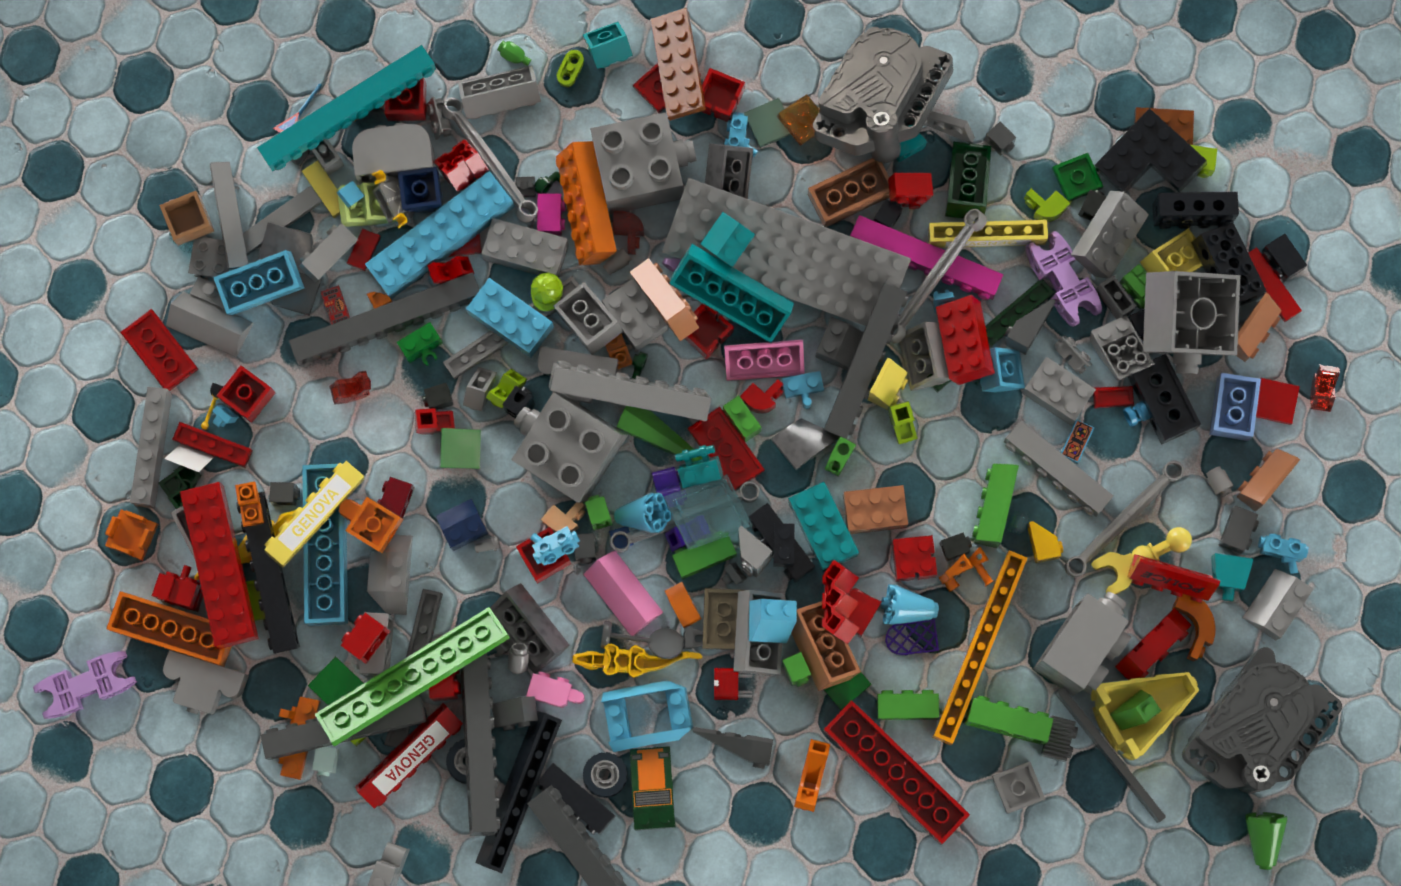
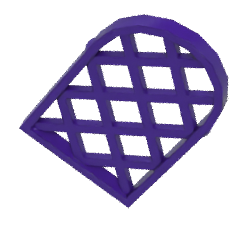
[885,619,939,656]

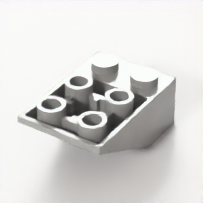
[1090,315,1154,381]

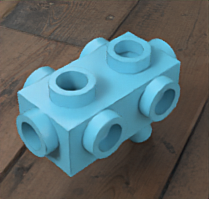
[724,112,758,157]
[530,526,580,566]
[1258,534,1309,575]

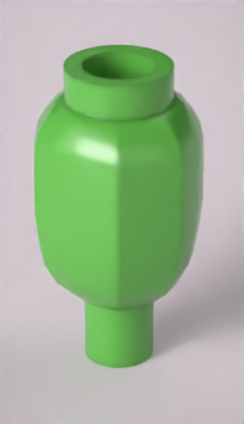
[497,41,532,66]

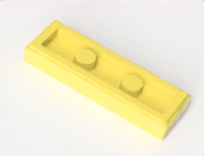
[302,160,340,218]

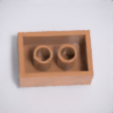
[843,485,908,534]

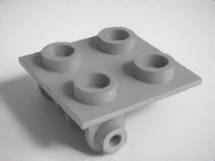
[188,237,229,278]

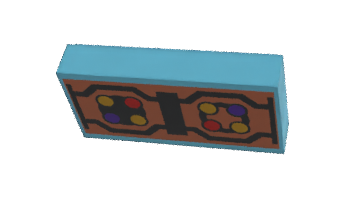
[1061,419,1094,464]

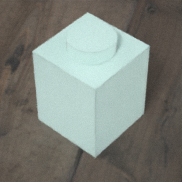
[312,747,339,777]

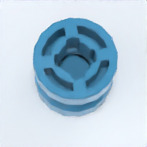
[1123,401,1150,427]

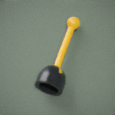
[201,383,224,430]

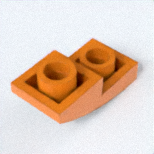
[605,334,632,369]
[235,481,264,527]
[665,581,701,628]

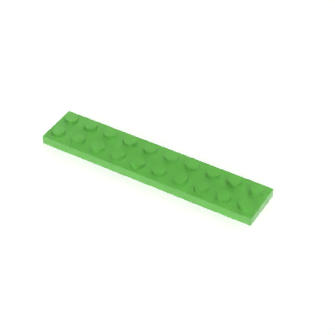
[315,607,510,747]

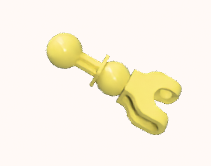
[1091,527,1192,594]

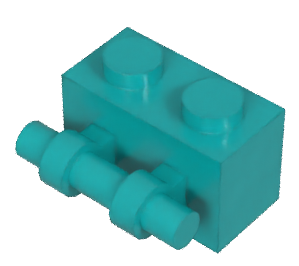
[675,445,723,488]

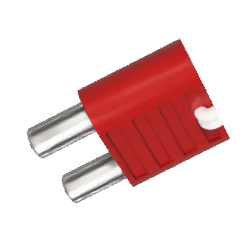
[714,668,752,700]

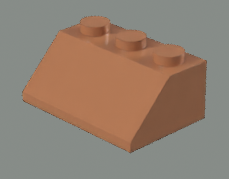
[1235,293,1281,362]
[1236,448,1300,511]

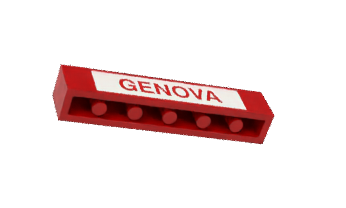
[355,703,463,809]

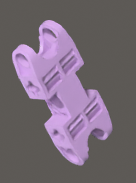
[1025,231,1102,327]
[33,651,137,719]

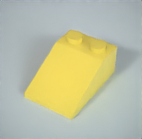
[1140,228,1202,273]

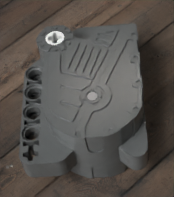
[813,27,954,163]
[1182,647,1342,794]

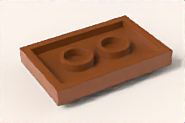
[1135,107,1194,145]

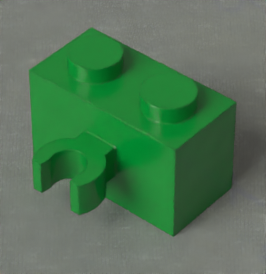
[397,322,443,366]

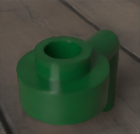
[534,172,560,194]
[632,351,650,382]

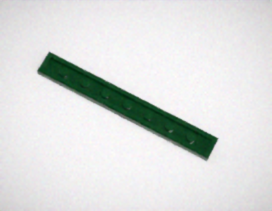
[927,279,1055,393]

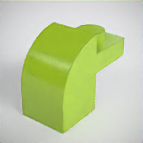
[1024,188,1070,222]
[486,369,528,408]
[888,401,918,444]

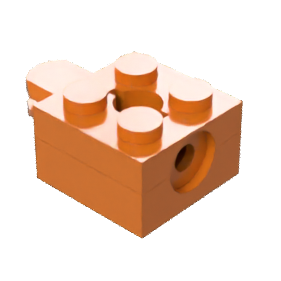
[339,497,404,553]

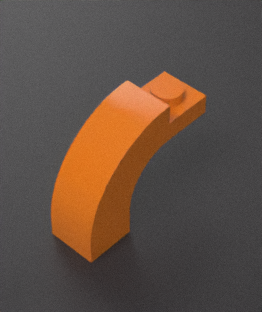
[1172,594,1216,661]
[794,739,831,812]

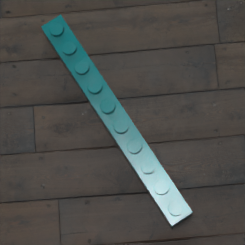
[257,45,436,172]

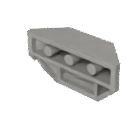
[367,535,413,615]

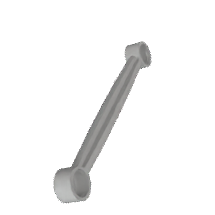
[442,97,538,223]
[891,209,987,343]
[1065,461,1184,577]
[610,481,760,553]

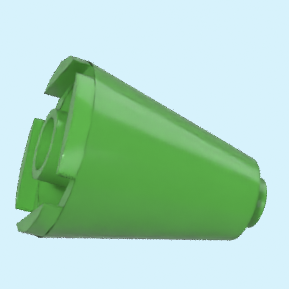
[1245,812,1287,870]

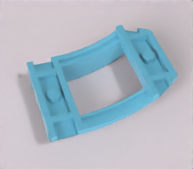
[601,681,693,752]

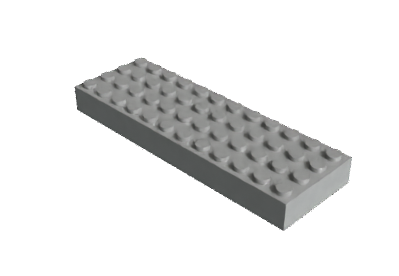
[662,178,911,326]

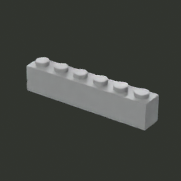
[130,387,172,508]
[1004,420,1113,517]

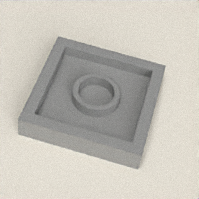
[992,761,1045,814]

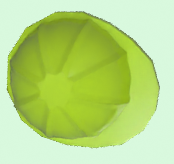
[531,272,563,312]

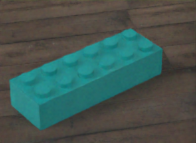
[669,244,794,343]

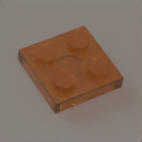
[777,94,820,146]

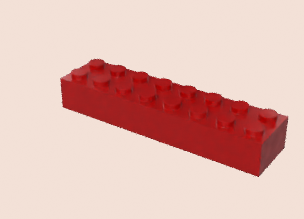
[180,482,259,649]
[823,700,970,845]

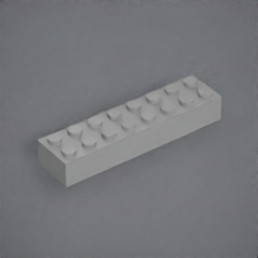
[549,361,711,421]

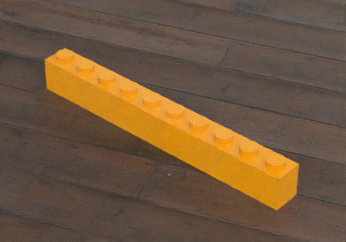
[932,550,1027,745]

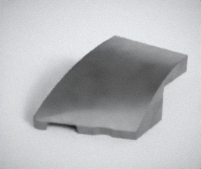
[258,222,314,274]
[771,418,840,470]

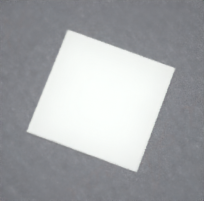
[165,444,214,472]

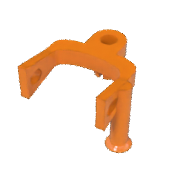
[939,547,994,592]

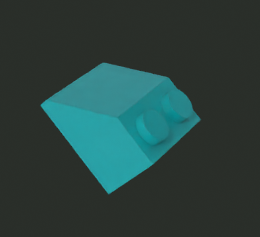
[583,22,633,69]
[701,212,755,267]

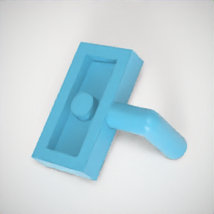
[782,371,824,409]

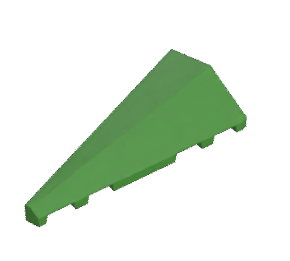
[616,406,702,462]

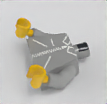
[372,170,415,228]

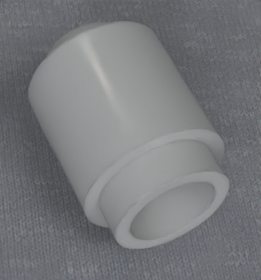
[1206,466,1233,497]
[508,643,529,674]

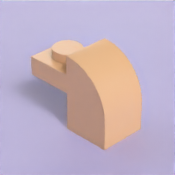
[541,502,586,532]

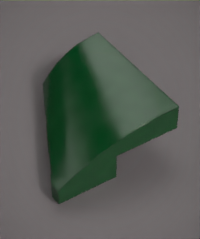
[158,466,202,509]

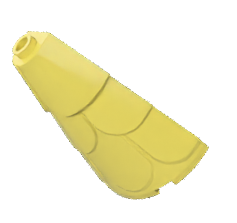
[1091,672,1199,760]

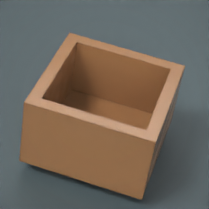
[159,191,214,246]

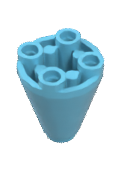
[614,493,671,533]
[881,584,939,625]

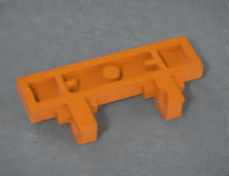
[278,696,321,780]

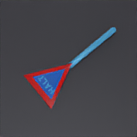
[272,83,322,133]

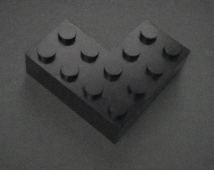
[1095,108,1207,193]

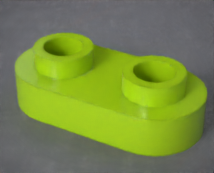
[557,50,584,87]

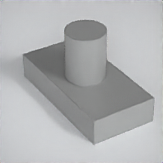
[190,276,225,310]

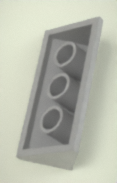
[166,291,253,357]

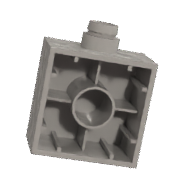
[590,112,697,215]
[1143,271,1240,374]
[511,392,628,503]
[1033,592,1131,696]

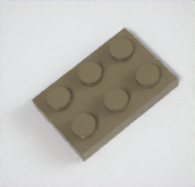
[702,588,745,650]

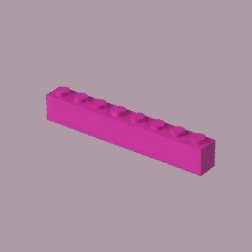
[850,215,1004,300]

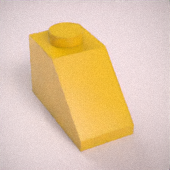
[1027,521,1063,563]

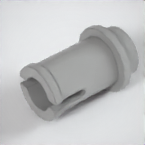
[474,535,500,553]

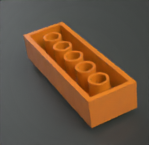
[556,141,617,266]
[106,591,232,667]

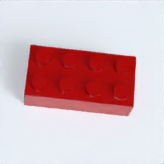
[936,295,995,385]

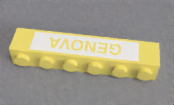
[928,220,1048,248]
[264,461,364,568]

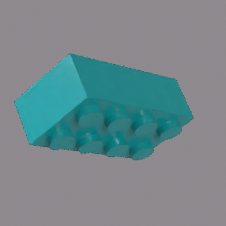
[788,482,859,573]

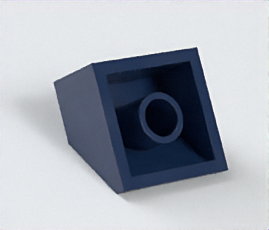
[398,167,443,213]
[436,499,489,551]

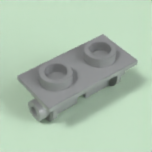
[426,97,452,140]
[1054,336,1092,374]

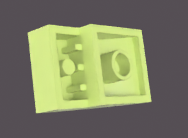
[337,182,397,227]

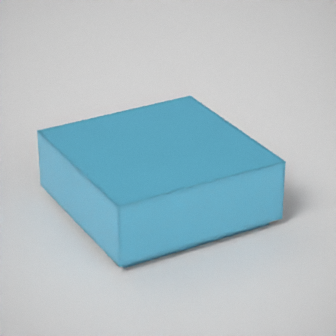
[337,181,364,208]

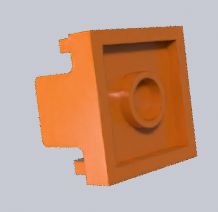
[105,509,159,561]

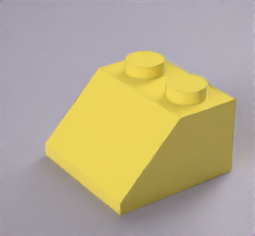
[868,358,908,410]

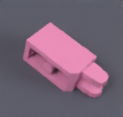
[526,671,585,708]

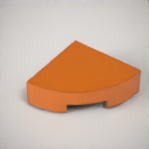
[367,292,393,309]

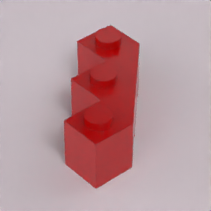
[822,560,859,644]
[1115,608,1191,680]

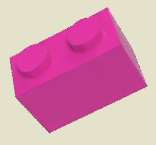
[537,194,566,236]

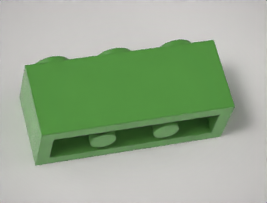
[672,531,737,580]
[877,690,939,720]

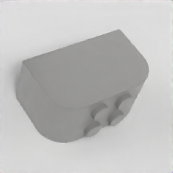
[352,123,436,185]

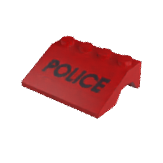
[1127,554,1220,603]

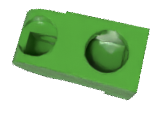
[824,436,856,477]

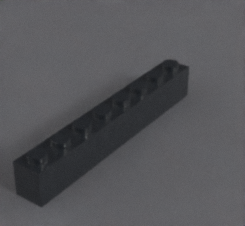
[236,492,300,654]
[475,711,562,873]

